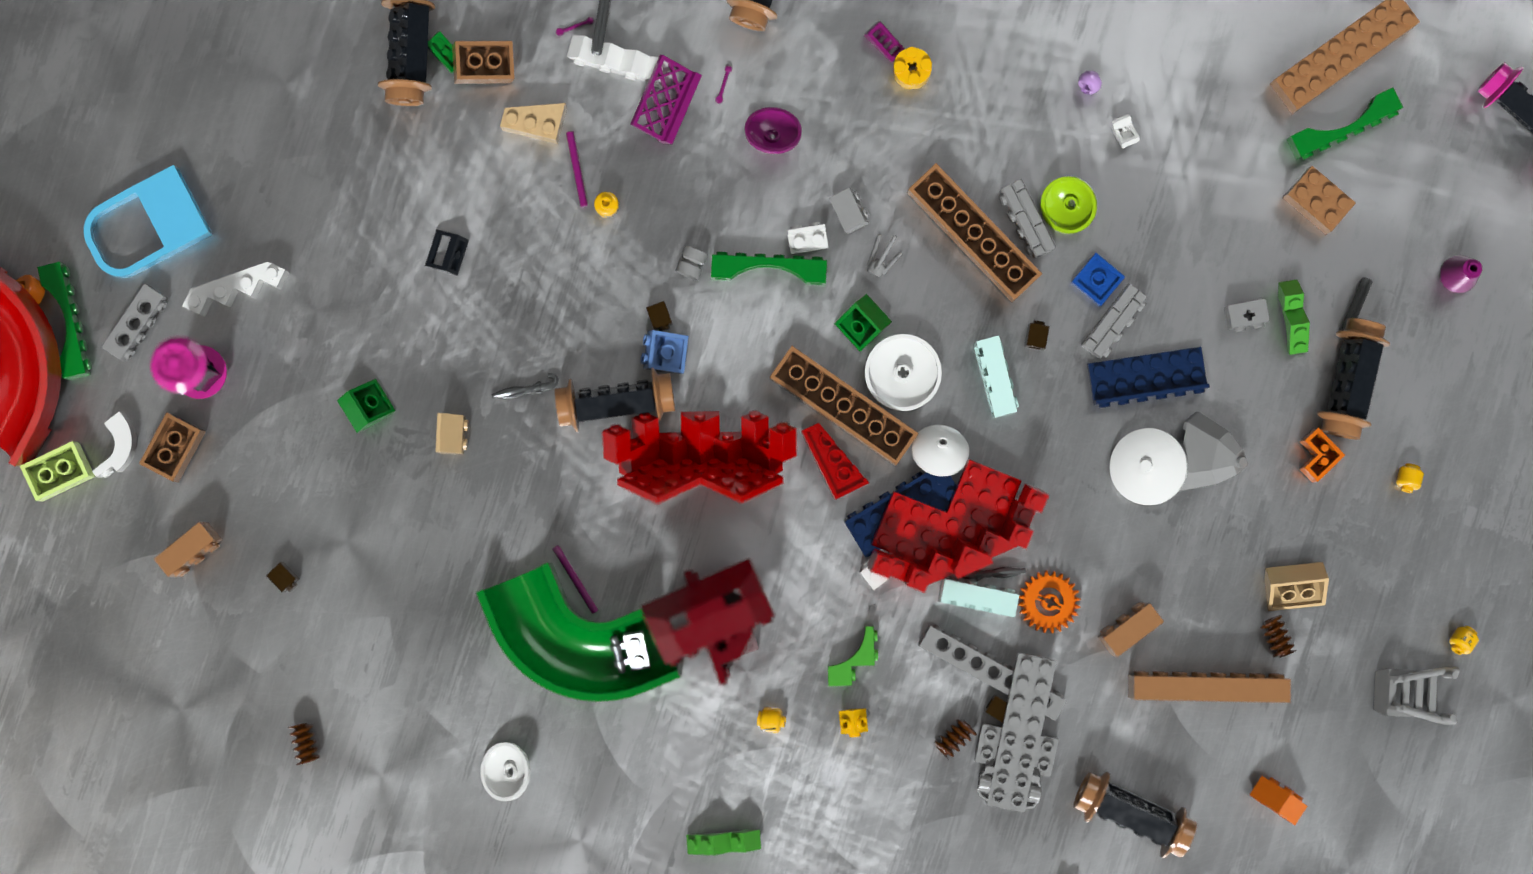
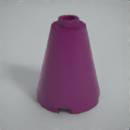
[1440,255,1482,293]

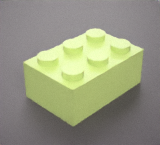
[20,441,95,502]

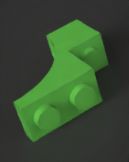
[1278,279,1310,355]
[828,626,878,686]
[686,829,761,855]

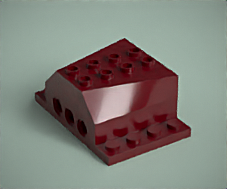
[683,570,759,686]

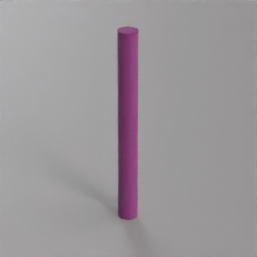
[566,131,588,207]
[552,545,598,614]

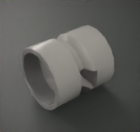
[675,246,708,280]

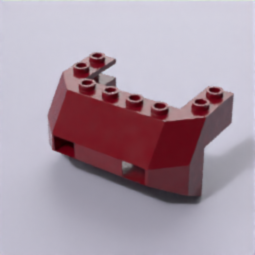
[641,558,775,666]

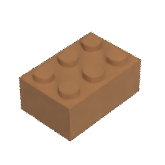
[452,41,514,84]
[1283,166,1356,235]
[139,412,206,482]
[154,522,223,578]
[1098,602,1164,657]

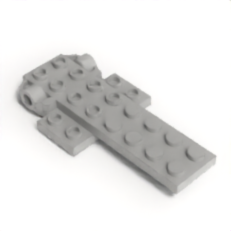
[974,652,1059,813]

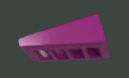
[864,21,905,62]

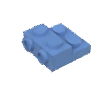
[640,330,689,374]

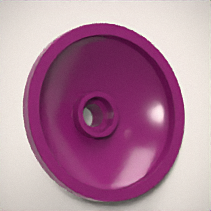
[744,107,802,154]

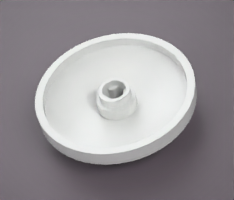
[865,334,942,411]
[1110,428,1188,505]

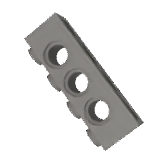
[101,284,169,362]

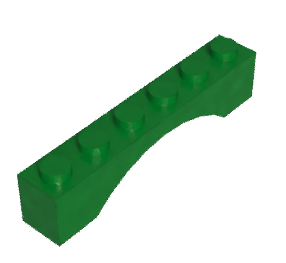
[1287,87,1403,160]
[711,252,827,286]
[37,262,92,380]

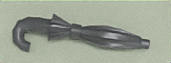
[492,373,559,399]
[961,567,1026,582]

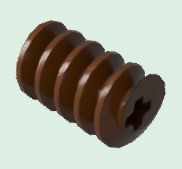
[1260,615,1297,658]
[934,719,977,760]
[288,723,320,765]

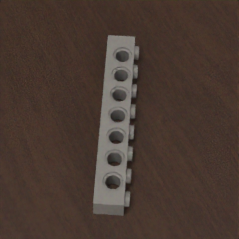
[918,624,1066,721]

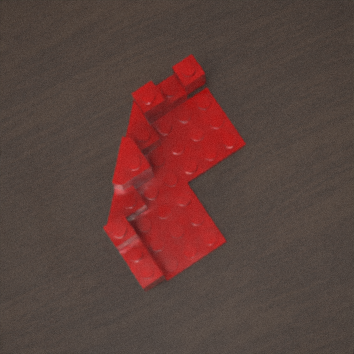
[602,411,797,504]
[867,459,1049,593]

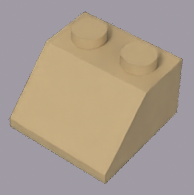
[436,413,469,454]

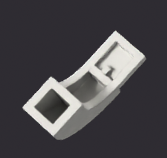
[92,411,137,478]

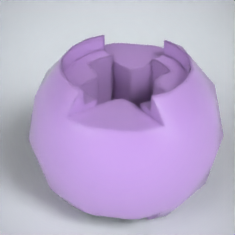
[1078,70,1102,95]

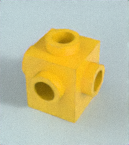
[839,708,868,737]

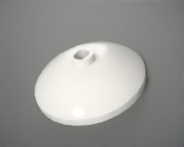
[912,425,969,476]
[481,742,530,801]

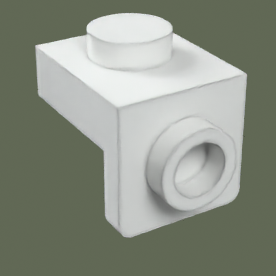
[1112,114,1140,148]

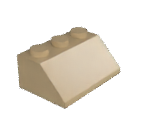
[1264,562,1329,611]

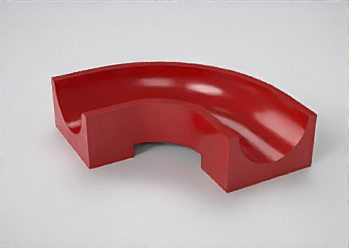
[0,267,61,466]

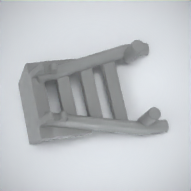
[1373,666,1460,725]

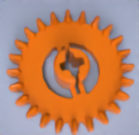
[1018,570,1081,634]

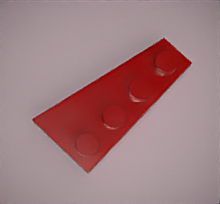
[801,423,869,500]

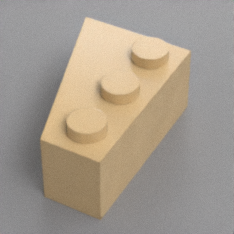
[500,103,567,144]

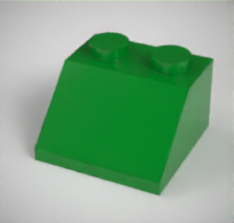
[835,294,892,351]
[337,379,395,433]

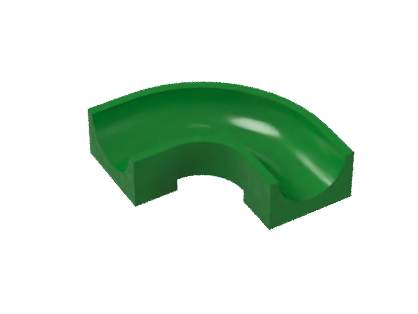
[476,563,682,702]

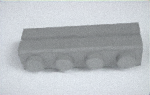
[999,179,1056,259]
[1081,283,1147,359]

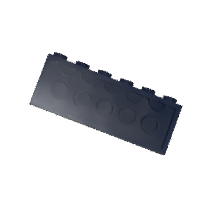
[1087,347,1210,408]
[844,472,957,558]

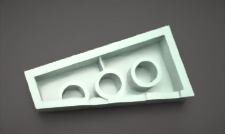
[973,336,1019,418]
[938,576,1019,617]

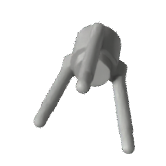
[867,234,903,278]

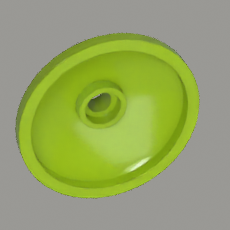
[1041,176,1097,234]

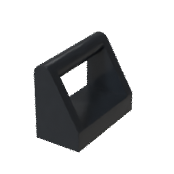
[425,230,469,276]

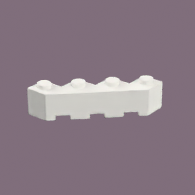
[567,35,675,87]
[182,262,290,317]

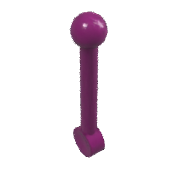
[556,17,594,36]
[715,65,732,104]

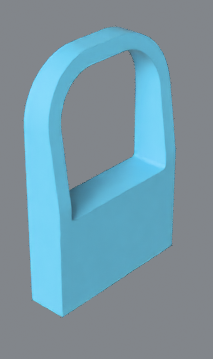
[84,165,213,278]

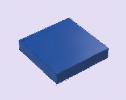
[1071,253,1125,307]

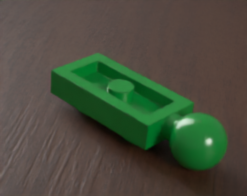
[428,31,454,73]

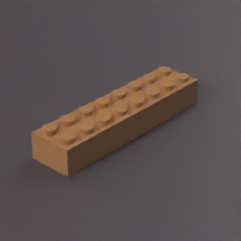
[1270,0,1420,114]
[907,163,1042,302]
[770,346,919,466]
[1128,671,1291,703]

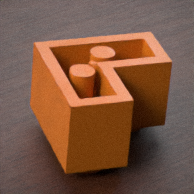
[1299,427,1345,483]
[1249,776,1308,825]

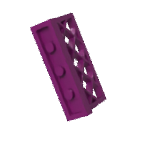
[630,55,702,145]

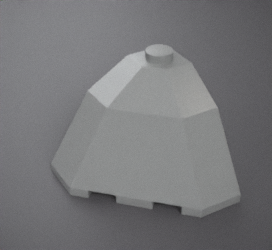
[1180,412,1248,491]

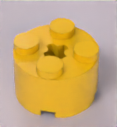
[893,47,932,89]

